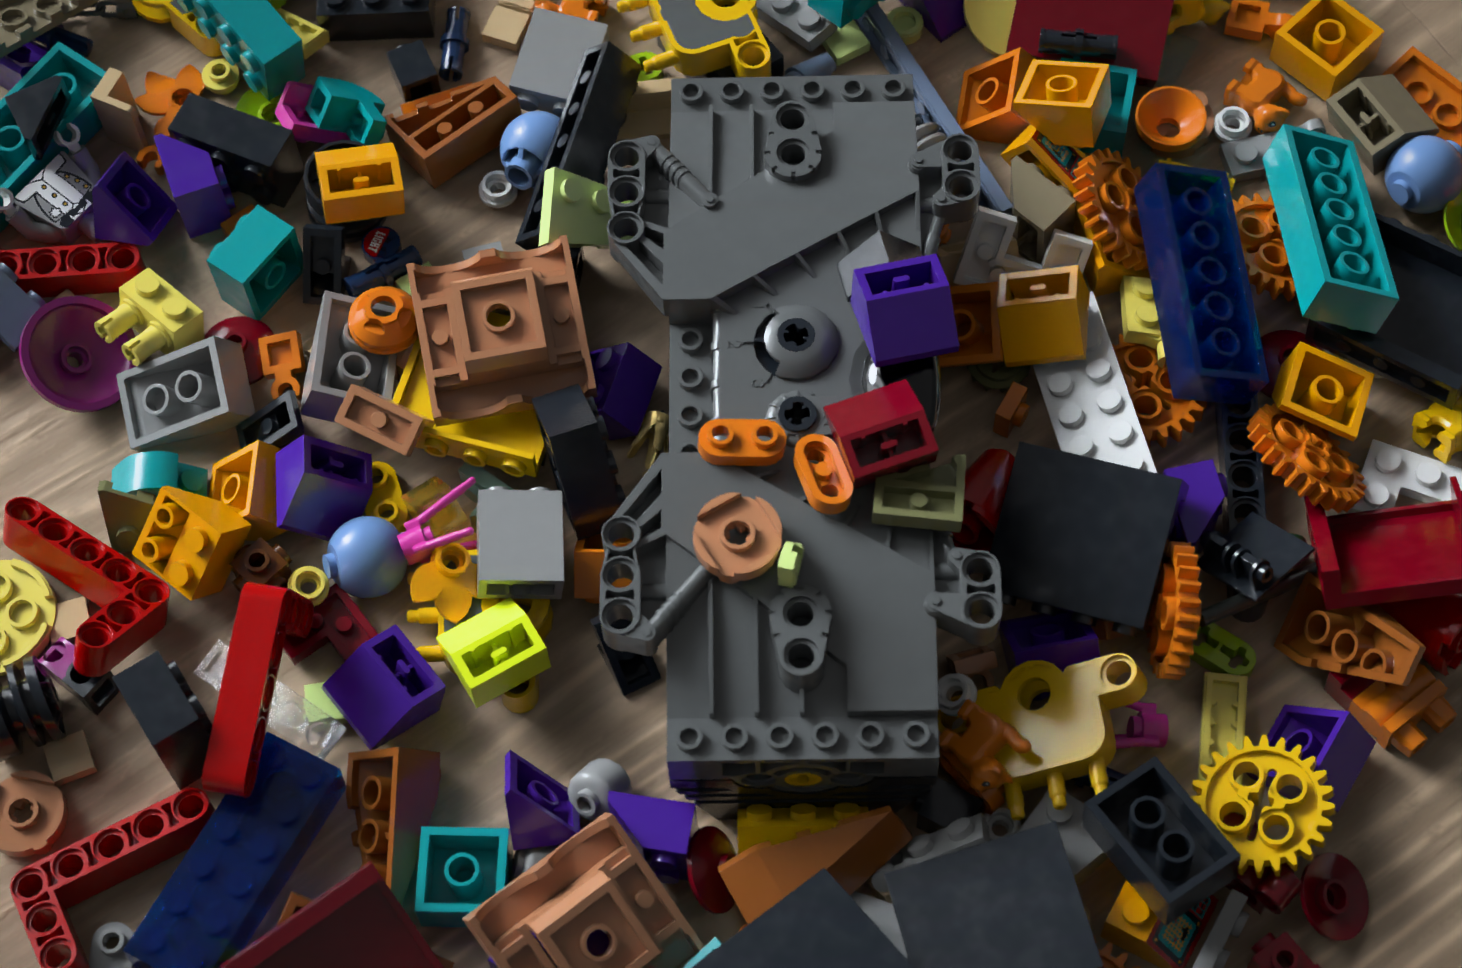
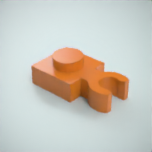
[258,330,306,400]

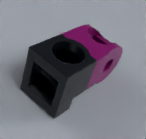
[38,637,120,715]

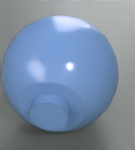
[500,111,560,190]
[1384,135,1462,214]
[322,516,409,598]

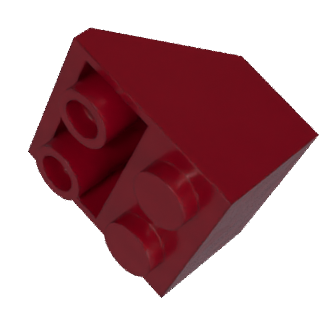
[823,379,939,490]

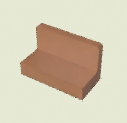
[334,384,435,457]

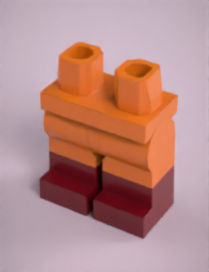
[1324,663,1457,758]

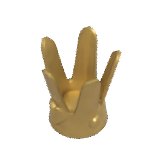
[627,410,669,470]

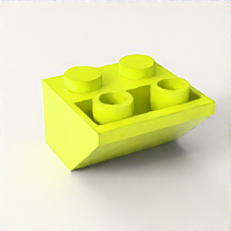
[436,597,551,708]

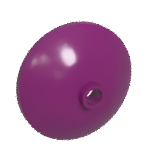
[19,296,139,413]

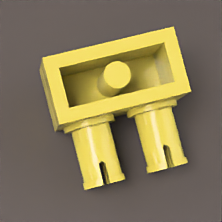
[94,267,204,366]

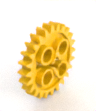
[1191,735,1335,878]

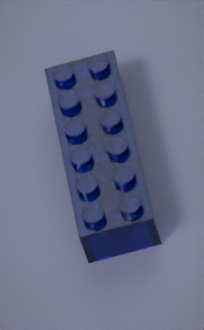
[1134,163,1270,405]
[123,731,346,968]

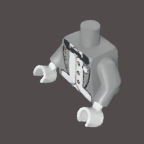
[0,123,103,245]

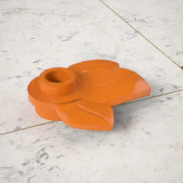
[134,64,205,116]

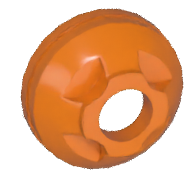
[1135,86,1207,152]
[348,286,419,355]

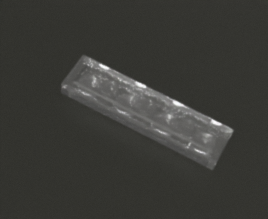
[193,639,347,763]

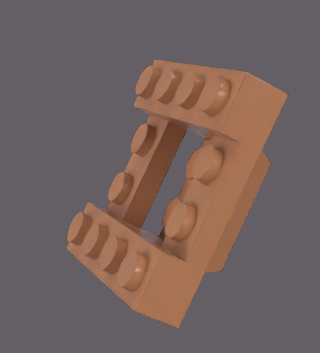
[406,235,598,427]
[462,812,704,968]

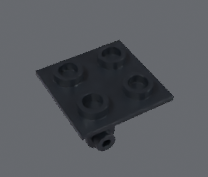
[1197,512,1315,603]

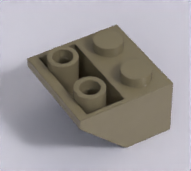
[1326,74,1439,176]
[1010,155,1076,264]

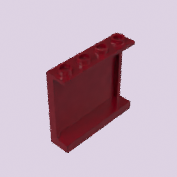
[1006,0,1174,88]
[1304,476,1462,610]
[221,861,444,968]

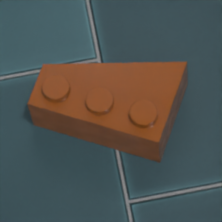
[383,76,522,189]

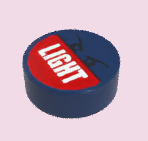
[361,226,402,264]

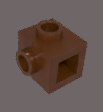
[229,537,292,594]

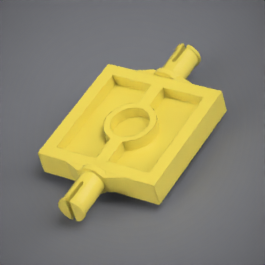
[1120,262,1207,369]

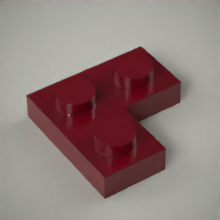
[283,583,378,665]

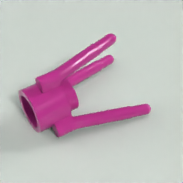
[397,477,477,565]
[1114,701,1169,749]

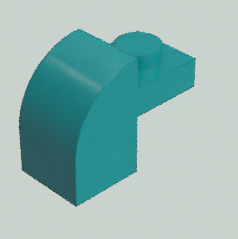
[305,76,387,145]
[111,451,208,497]

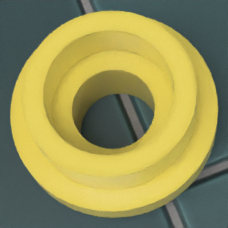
[202,58,240,95]
[287,566,329,607]

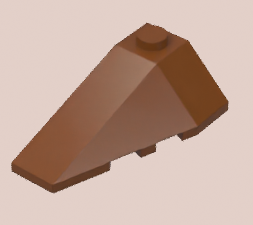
[1273,571,1426,686]
[346,747,441,906]
[718,805,913,924]

